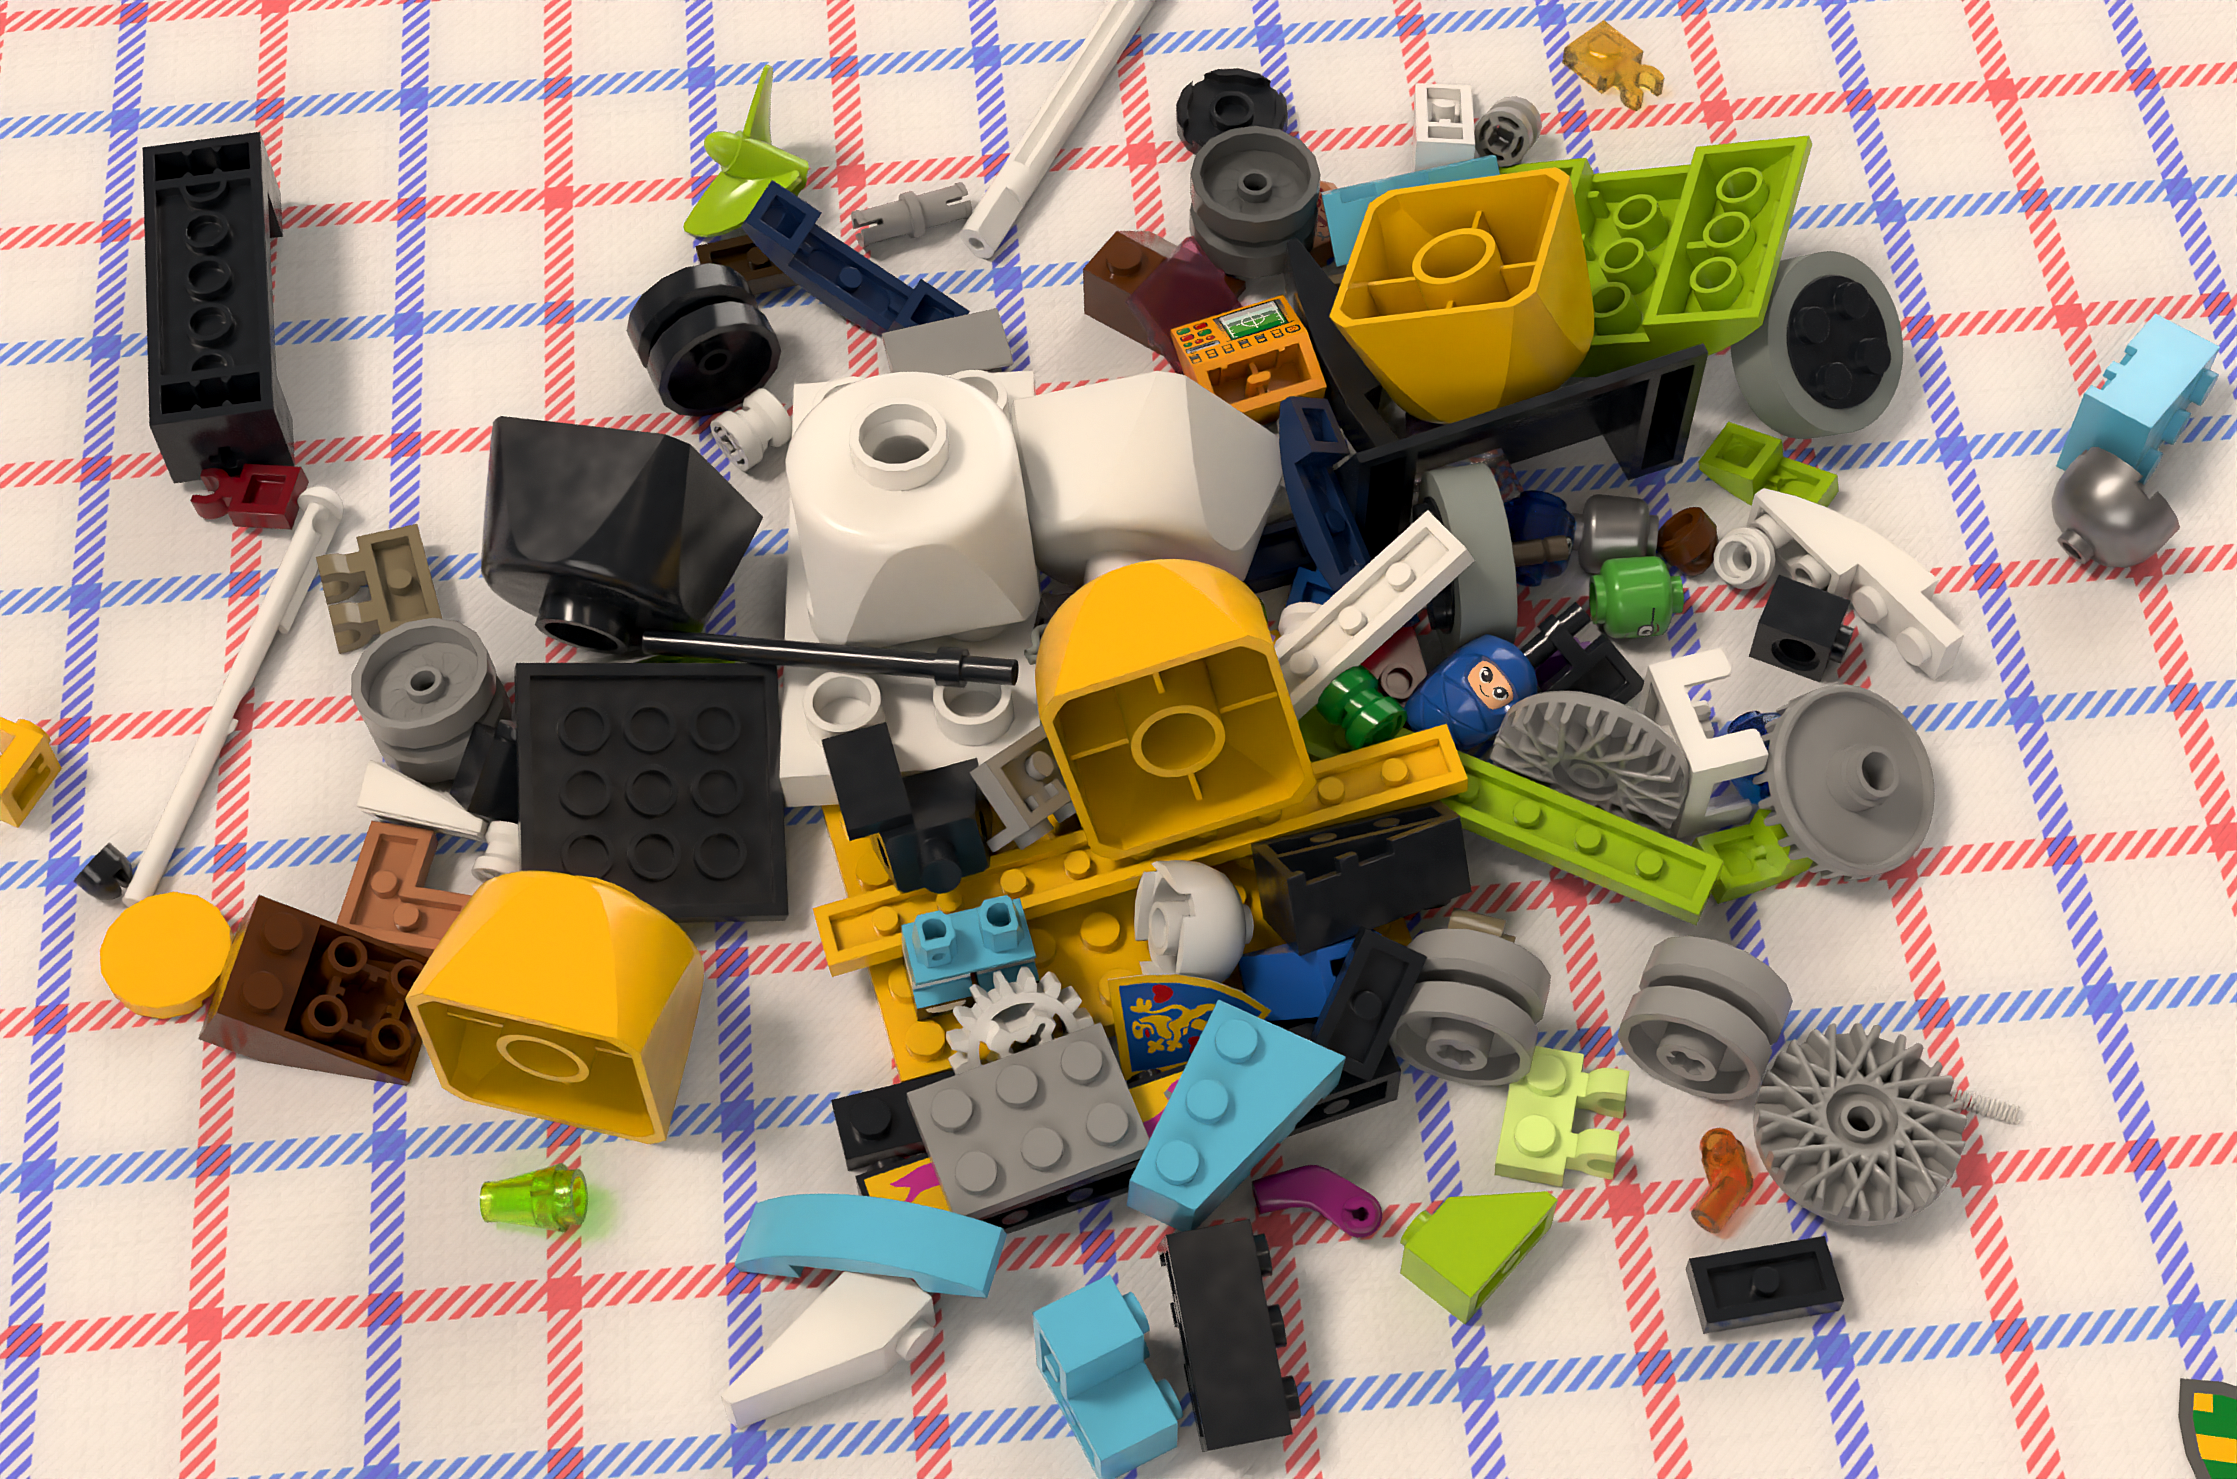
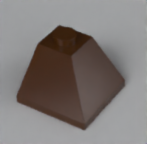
[1083,231,1246,365]

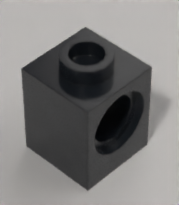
[1749,575,1854,683]

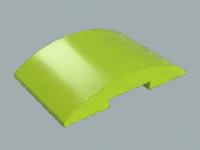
[1499,135,1812,377]

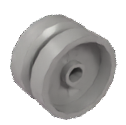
[351,618,512,783]
[1389,929,1551,1086]
[1618,936,1793,1100]

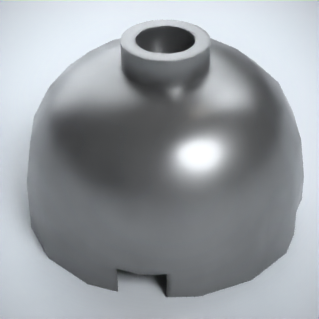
[2051,447,2180,568]

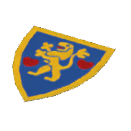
[1107,974,1271,1080]

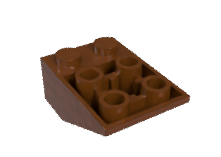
[198,895,429,1086]

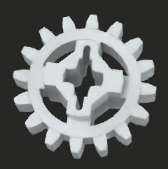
[946,966,1094,1075]

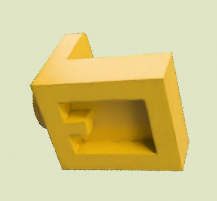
[0,717,62,828]

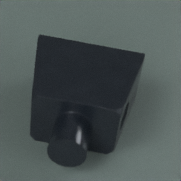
[869,758,993,894]

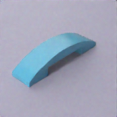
[734,1193,1007,1298]

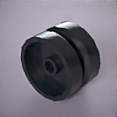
[626,263,781,417]

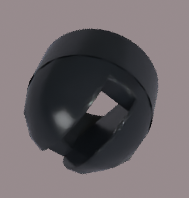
[73,842,133,900]

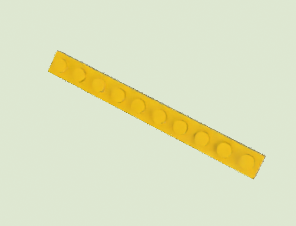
[812,724,1468,977]

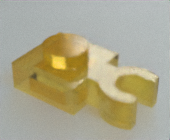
[1562,20,1665,111]

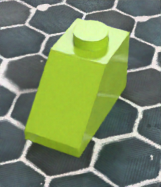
[1400,1191,1558,1325]

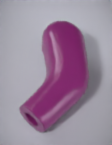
[1251,1165,1382,1238]

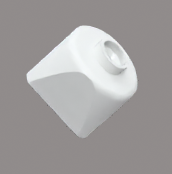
[785,371,1040,648]
[1011,371,1283,590]

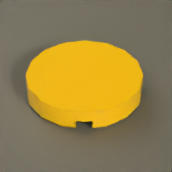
[100,892,234,1019]

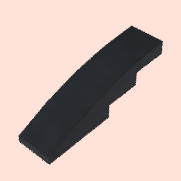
[1283,237,1399,453]

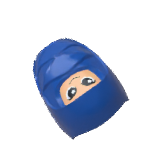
[1404,634,1537,752]

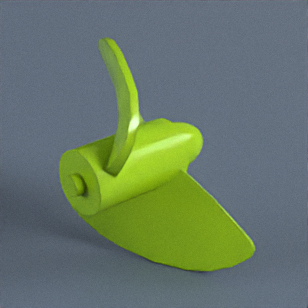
[683,64,809,238]

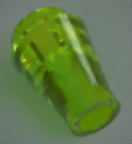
[480,1163,588,1232]

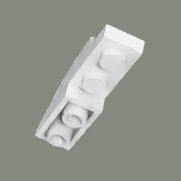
[1746,488,1965,681]

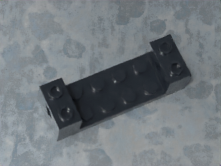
[142,132,295,484]

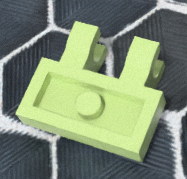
[1494,1046,1630,1187]

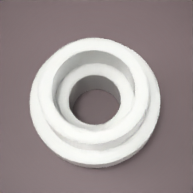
[1714,527,1775,589]

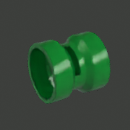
[1316,665,1408,751]

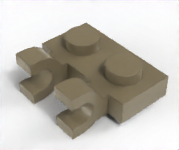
[316,524,442,654]

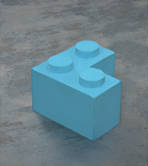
[1032,1274,1183,1479]

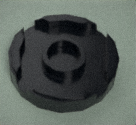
[1176,68,1288,155]

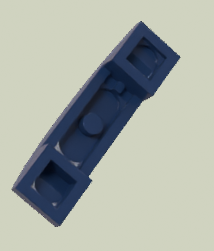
[741,180,970,337]
[1279,396,1420,627]

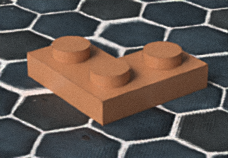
[336,820,472,958]

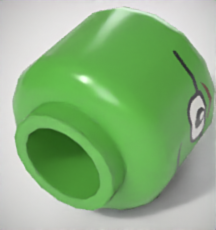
[1589,556,1684,639]

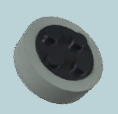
[1730,251,1903,439]
[1412,463,1569,656]

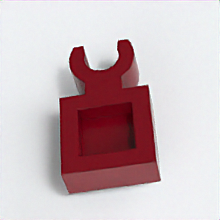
[190,464,309,530]

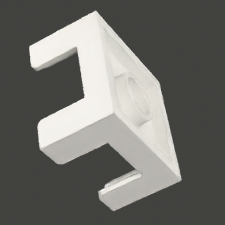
[1638,647,1769,839]

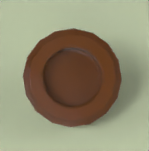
[1656,507,1719,577]

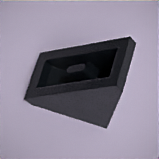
[821,722,914,841]

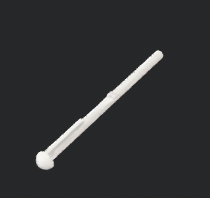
[122,486,344,907]

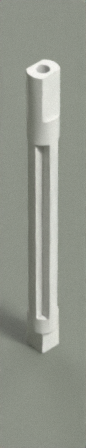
[958,0,1156,258]

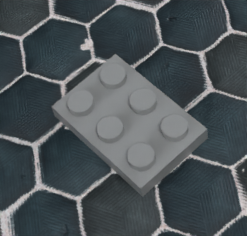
[907,1022,1150,1219]

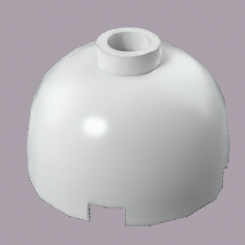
[1134,860,1254,983]

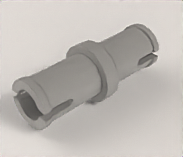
[851,182,972,248]

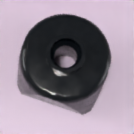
[481,416,763,654]

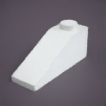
[1412,83,1475,172]
[721,1271,936,1429]

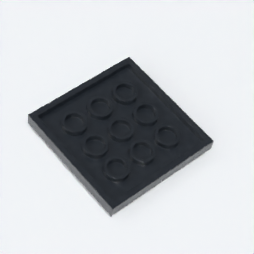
[514,663,789,923]

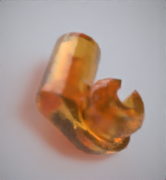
[1691,1127,1754,1234]

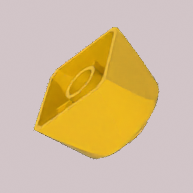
[1329,167,1594,425]
[1035,559,1317,860]
[405,870,704,1144]

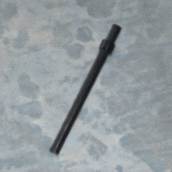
[642,628,1019,688]

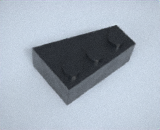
[1251,800,1472,956]
[1157,1219,1301,1452]

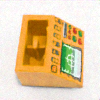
[1170,295,1327,426]

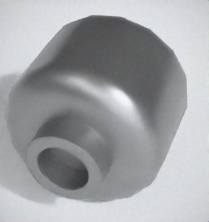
[1568,494,1659,574]

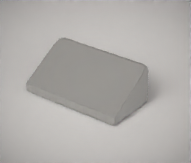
[882,308,1014,375]

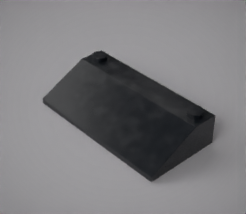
[1335,343,1708,560]

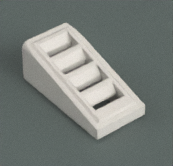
[357,760,491,843]

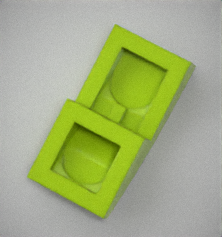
[1698,421,1839,507]
[1691,808,1813,904]

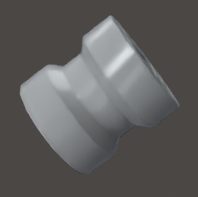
[1474,96,1542,167]

